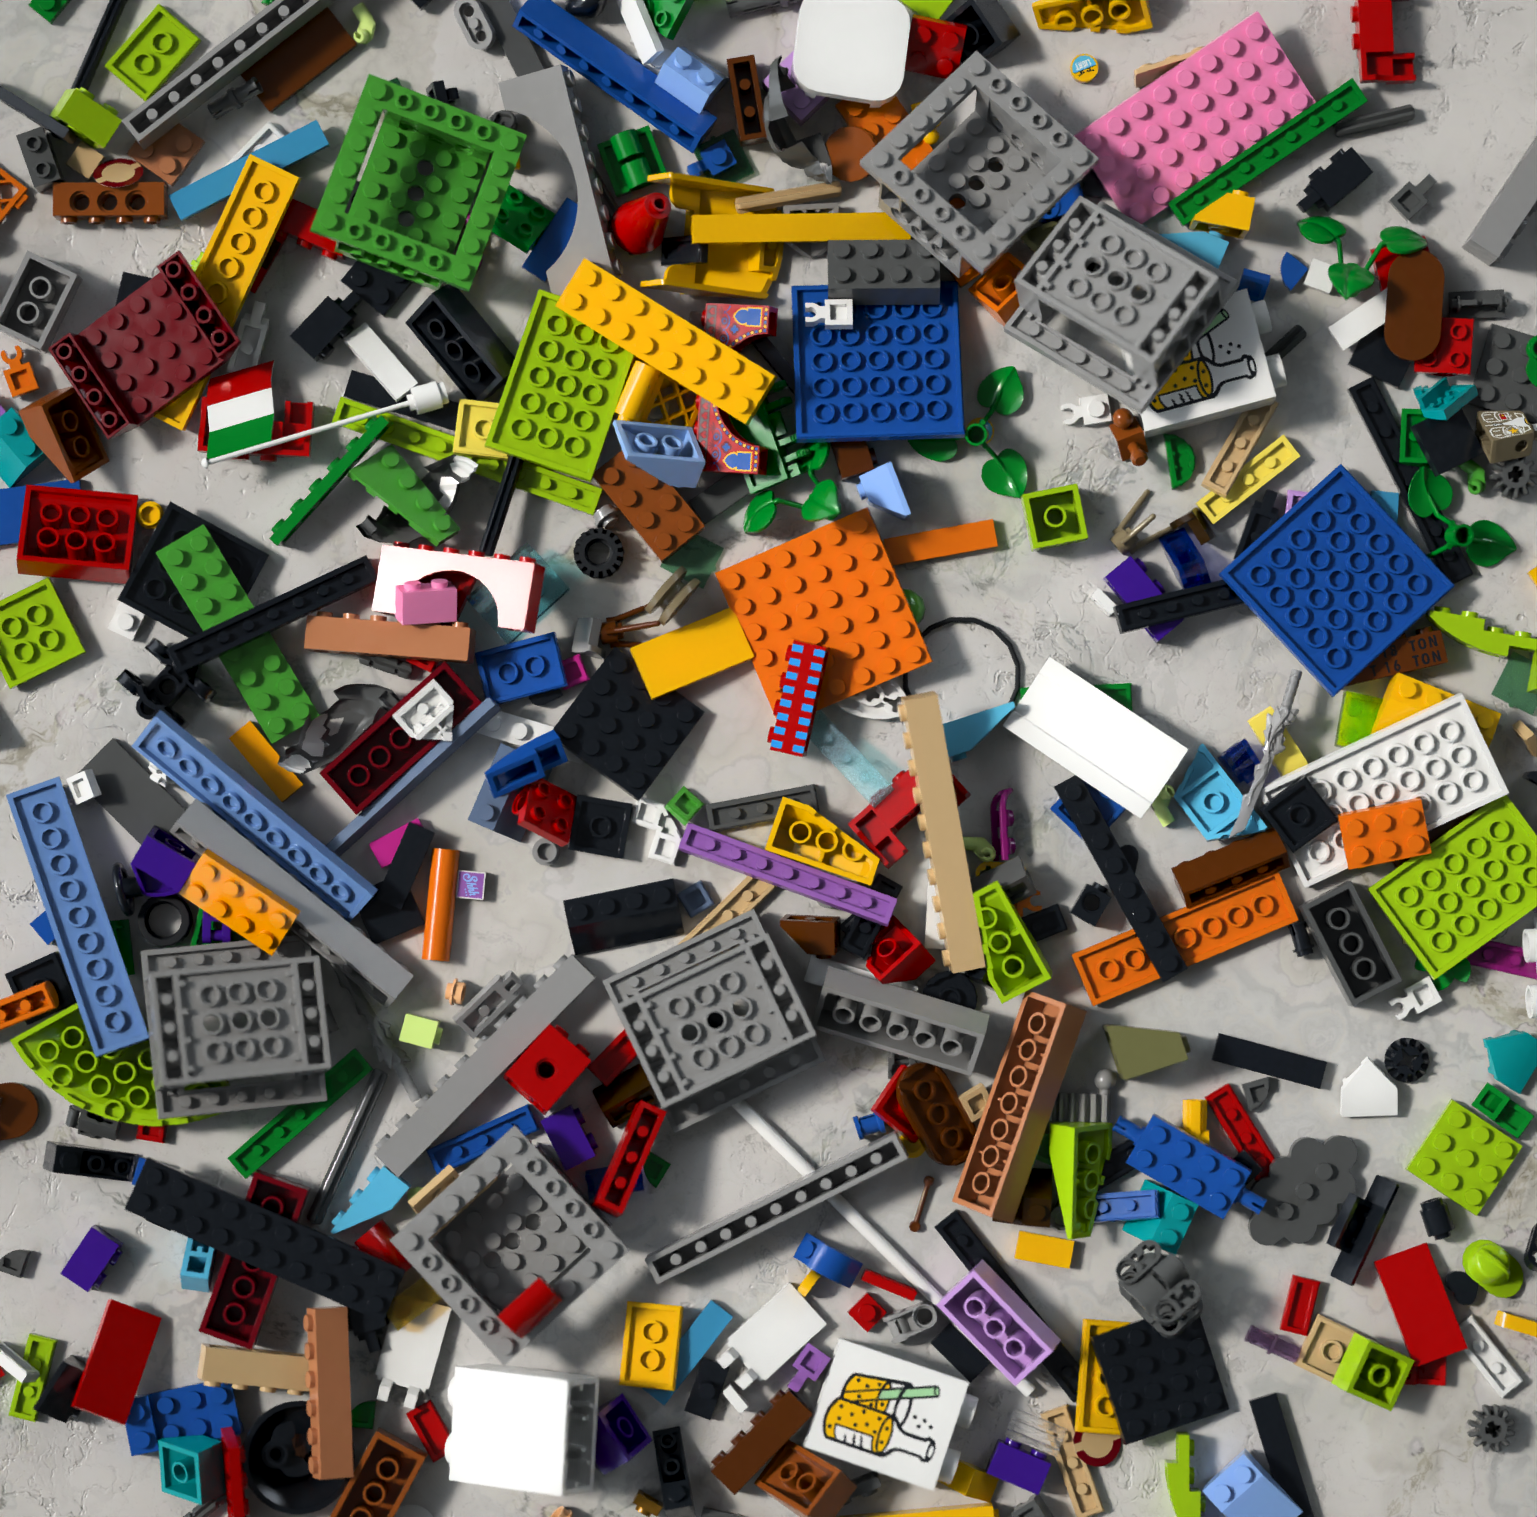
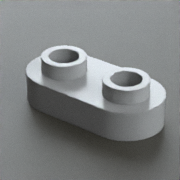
[454,0,496,50]

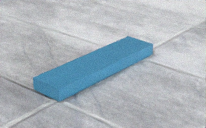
[642,1299,733,1406]

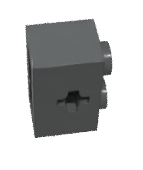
[16,126,65,193]

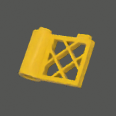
[615,360,698,427]

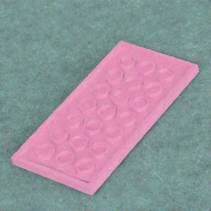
[1073,11,1316,224]

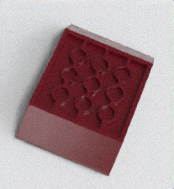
[48,250,241,440]

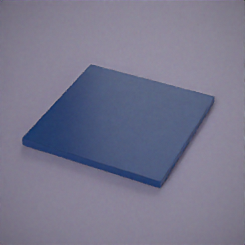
[791,281,965,443]
[1219,464,1455,697]

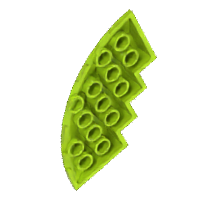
[10,1003,231,1126]

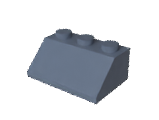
[468,743,553,842]

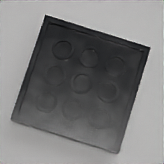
[117,501,269,638]
[553,647,704,802]
[1090,1307,1229,1445]

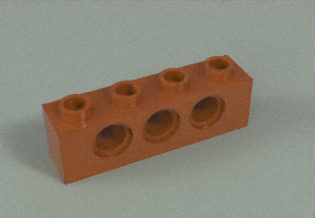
[53,182,168,225]

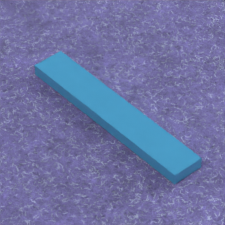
[168,120,330,221]

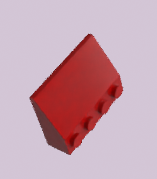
[16,484,138,584]

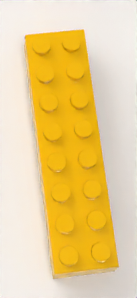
[555,258,778,425]

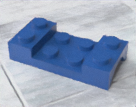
[125,1382,244,1456]

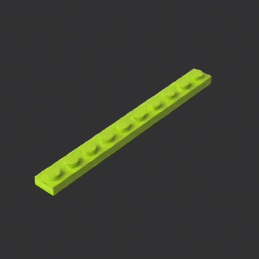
[332,396,603,516]

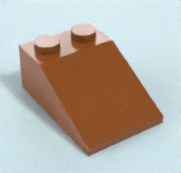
[19,386,109,483]
[754,1440,857,1517]

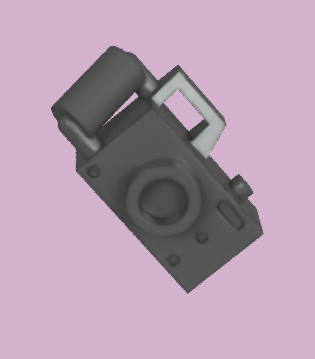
[66,1105,121,1141]

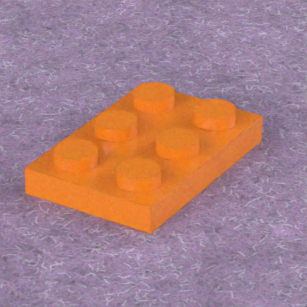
[1337,797,1432,870]

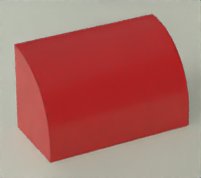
[354,1219,412,1272]
[497,1275,564,1339]

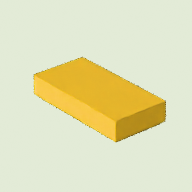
[1014,1230,1075,1269]

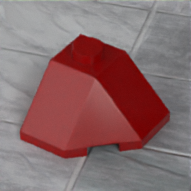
[866,914,936,984]

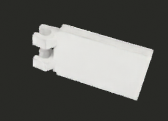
[716,1282,827,1390]
[375,1292,452,1409]

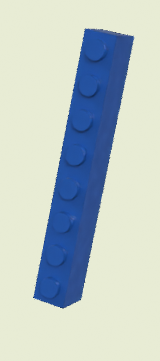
[512,0,717,154]

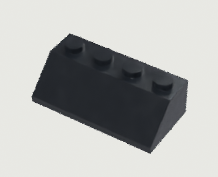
[405,284,515,401]
[563,878,684,955]

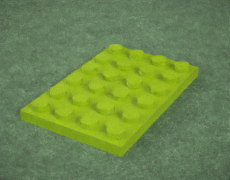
[485,289,635,482]
[1367,795,1537,980]

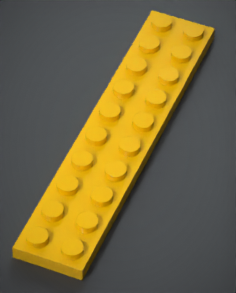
[154,154,302,431]

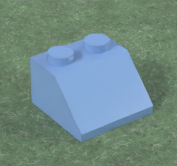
[654,47,729,115]

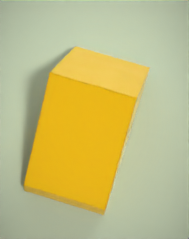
[938,1459,999,1503]

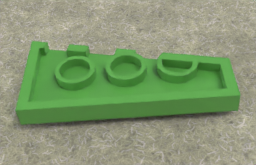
[347,444,460,547]

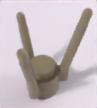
[1110,489,1173,556]

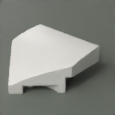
[392,679,454,741]
[1340,1056,1398,1117]

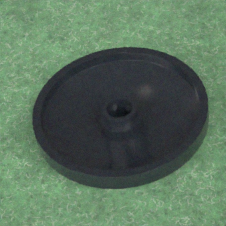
[242,1401,355,1515]

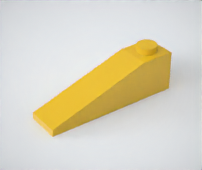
[1032,0,1153,34]
[764,797,880,886]

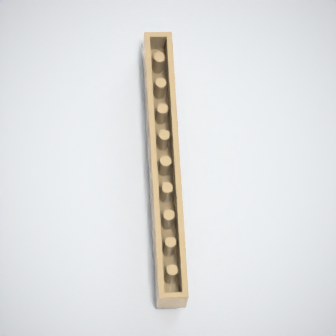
[897,691,986,974]

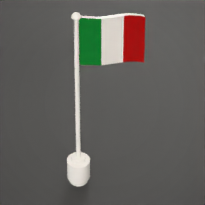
[201,360,449,468]

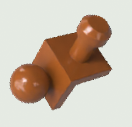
[1109,408,1149,466]

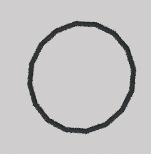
[903,617,1020,703]

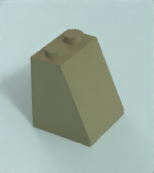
[1102,1024,1191,1080]

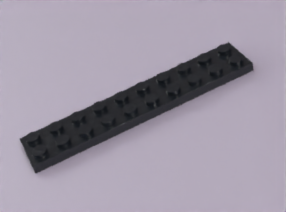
[125,1157,406,1322]

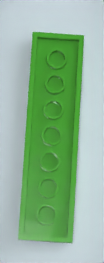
[156,524,320,744]

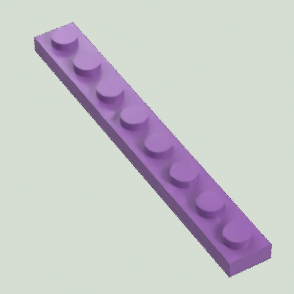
[678,822,898,927]

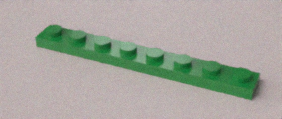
[1168,78,1368,227]

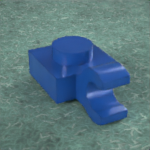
[687,139,737,178]

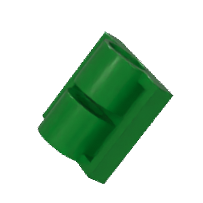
[643,0,694,40]
[597,125,667,198]
[492,185,556,254]

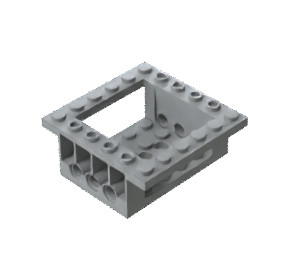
[860,51,1099,278]
[1003,195,1239,415]
[602,909,826,1133]
[140,935,332,1120]
[390,1125,630,1365]

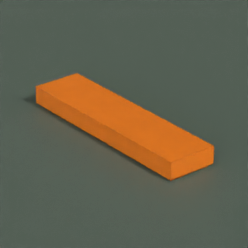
[883,519,998,566]

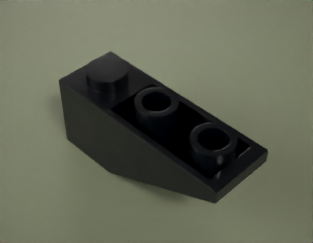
[43,1141,137,1182]
[652,1426,696,1517]

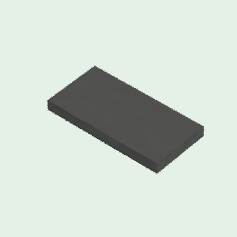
[77,738,186,845]

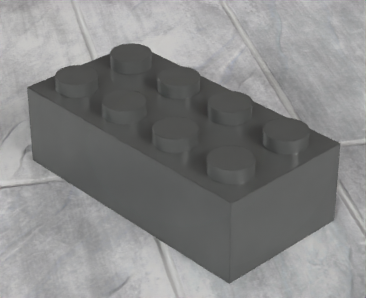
[827,239,940,305]
[1297,881,1402,1006]

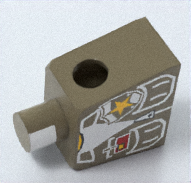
[1475,411,1537,464]

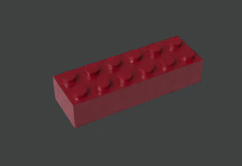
[319,661,482,815]
[199,1169,311,1350]

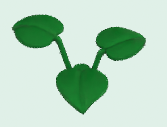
[1297,216,1428,300]
[908,366,1028,498]
[743,442,841,534]
[1408,466,1517,567]

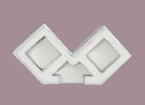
[630,797,682,866]

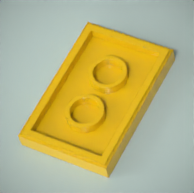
[619,1301,684,1391]

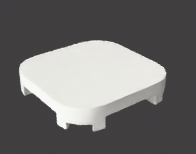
[791,0,910,108]

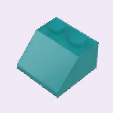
[0,407,48,488]
[1122,1179,1199,1256]
[158,1435,226,1505]

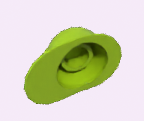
[1462,1240,1523,1298]

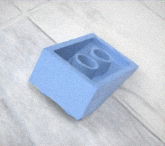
[613,420,706,488]
[1203,1448,1303,1517]

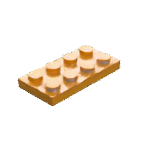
[179,848,301,956]

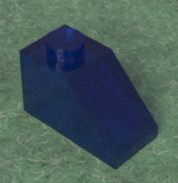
[1159,527,1211,589]
[1217,738,1261,784]

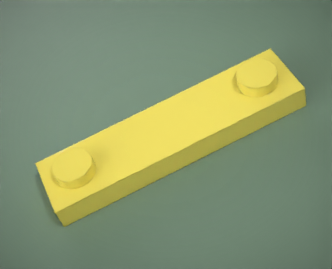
[1195,434,1300,525]

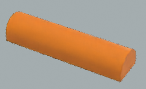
[422,848,460,961]
[0,981,59,1030]

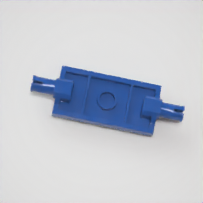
[1112,1113,1267,1219]

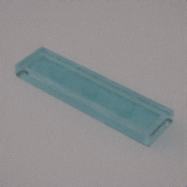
[810,710,894,808]

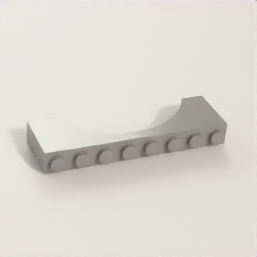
[498,64,623,296]

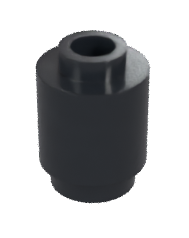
[1420,1197,1455,1240]

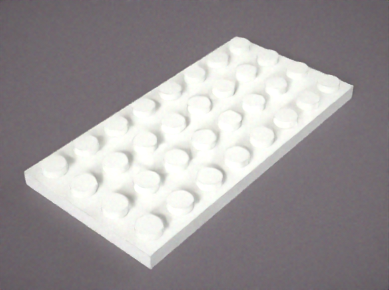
[1260,692,1509,888]

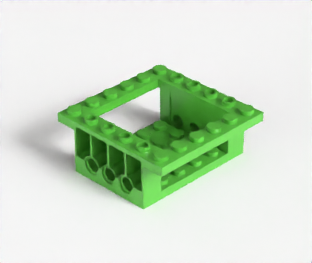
[310,74,527,292]

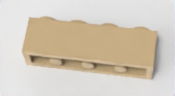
[197,1343,310,1396]

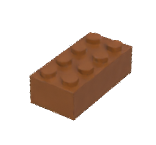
[593,450,706,564]
[330,1427,428,1517]

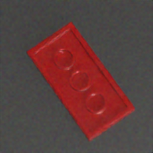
[1373,1242,1467,1368]
[71,1299,162,1425]

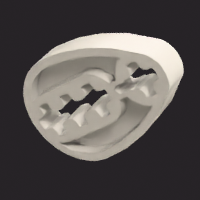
[837,679,906,720]

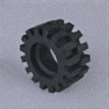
[573,527,624,579]

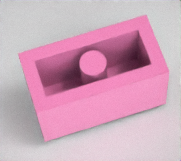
[395,579,457,625]

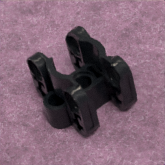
[116,638,217,729]

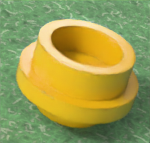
[136,501,164,529]

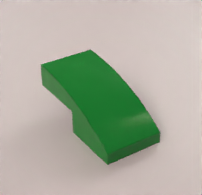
[1471,1082,1534,1139]

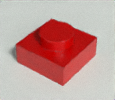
[847,1292,887,1332]

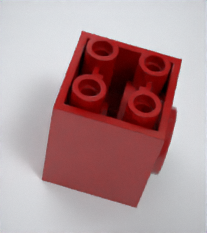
[503,1024,592,1115]

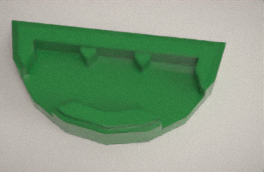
[1163,434,1196,489]

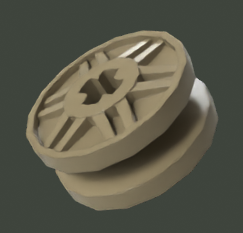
[644,566,701,626]

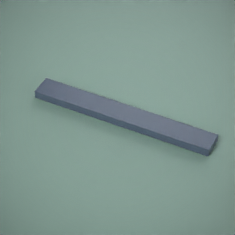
[325,698,502,857]

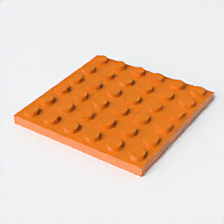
[715,507,933,719]

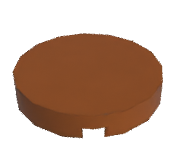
[825,126,877,182]

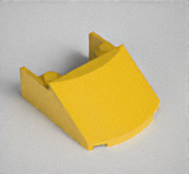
[640,172,784,300]

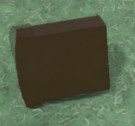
[1170,507,1216,545]

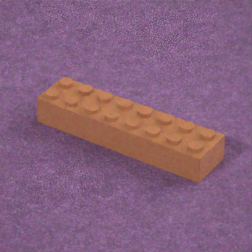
[952,991,1087,1224]

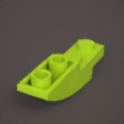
[1425,606,1537,658]
[1165,1432,1206,1517]

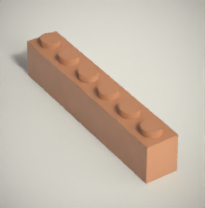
[304,611,476,664]
[303,1306,354,1480]

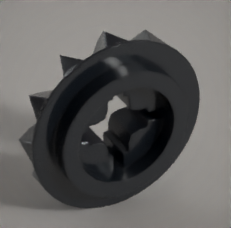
[1384,1038,1430,1083]

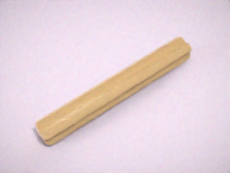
[735,180,842,214]

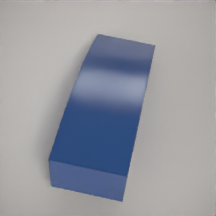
[484,730,568,799]

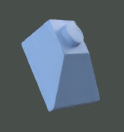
[856,462,911,521]

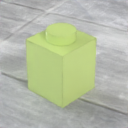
[399,1013,443,1049]

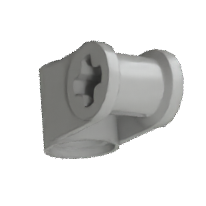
[882,1301,937,1344]

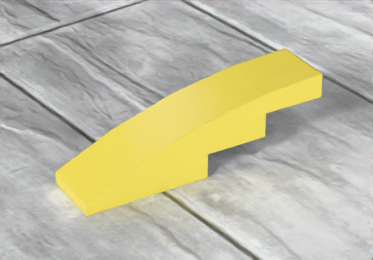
[1247,706,1308,776]

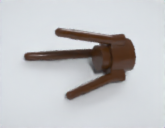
[600,605,660,648]

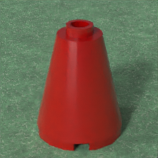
[610,192,671,255]

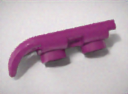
[990,788,1016,861]

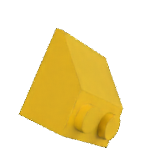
[1189,190,1255,239]

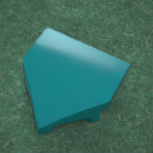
[1413,377,1478,420]
[1483,1030,1537,1094]

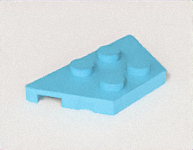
[1174,743,1268,842]

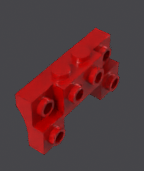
[1350,0,1416,84]
[197,396,315,462]
[848,770,971,869]

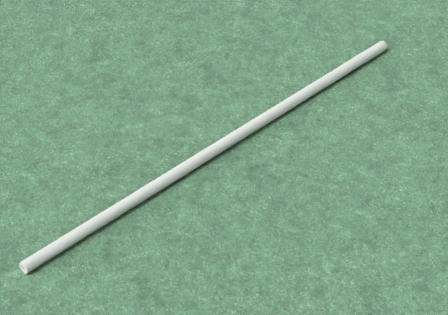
[711,1079,1036,1397]

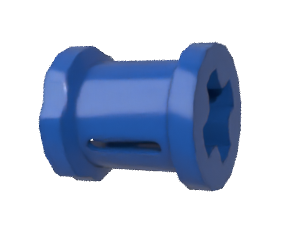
[853,1113,886,1140]

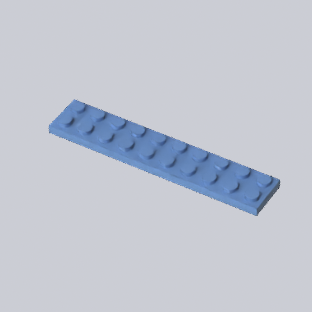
[132,710,378,923]
[6,777,149,1058]

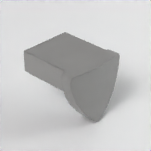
[571,617,606,659]

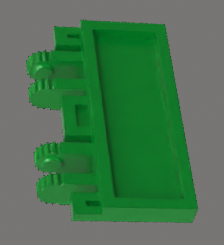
[728,380,811,494]

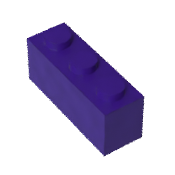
[1103,556,1184,643]

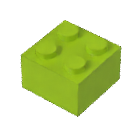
[49,87,122,149]
[1020,483,1088,552]
[1331,1332,1415,1411]

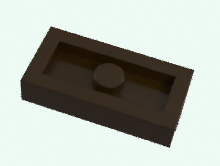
[592,1064,659,1128]

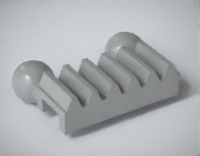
[1049,1069,1116,1122]

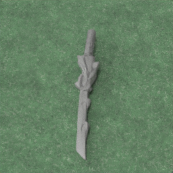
[1229,669,1303,838]
[329,962,422,1102]

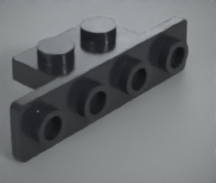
[1326,1175,1399,1286]

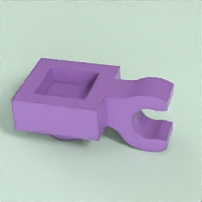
[787,1342,831,1393]

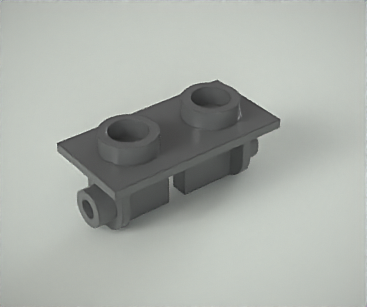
[1448,289,1508,319]

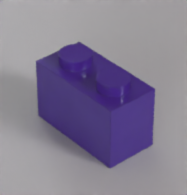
[540,1104,599,1171]
[60,1225,123,1292]
[985,1437,1051,1495]

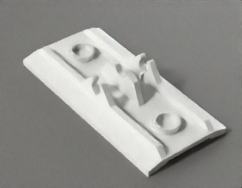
[1002,657,1189,819]

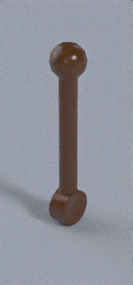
[909,1175,934,1232]

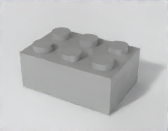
[0,250,83,354]

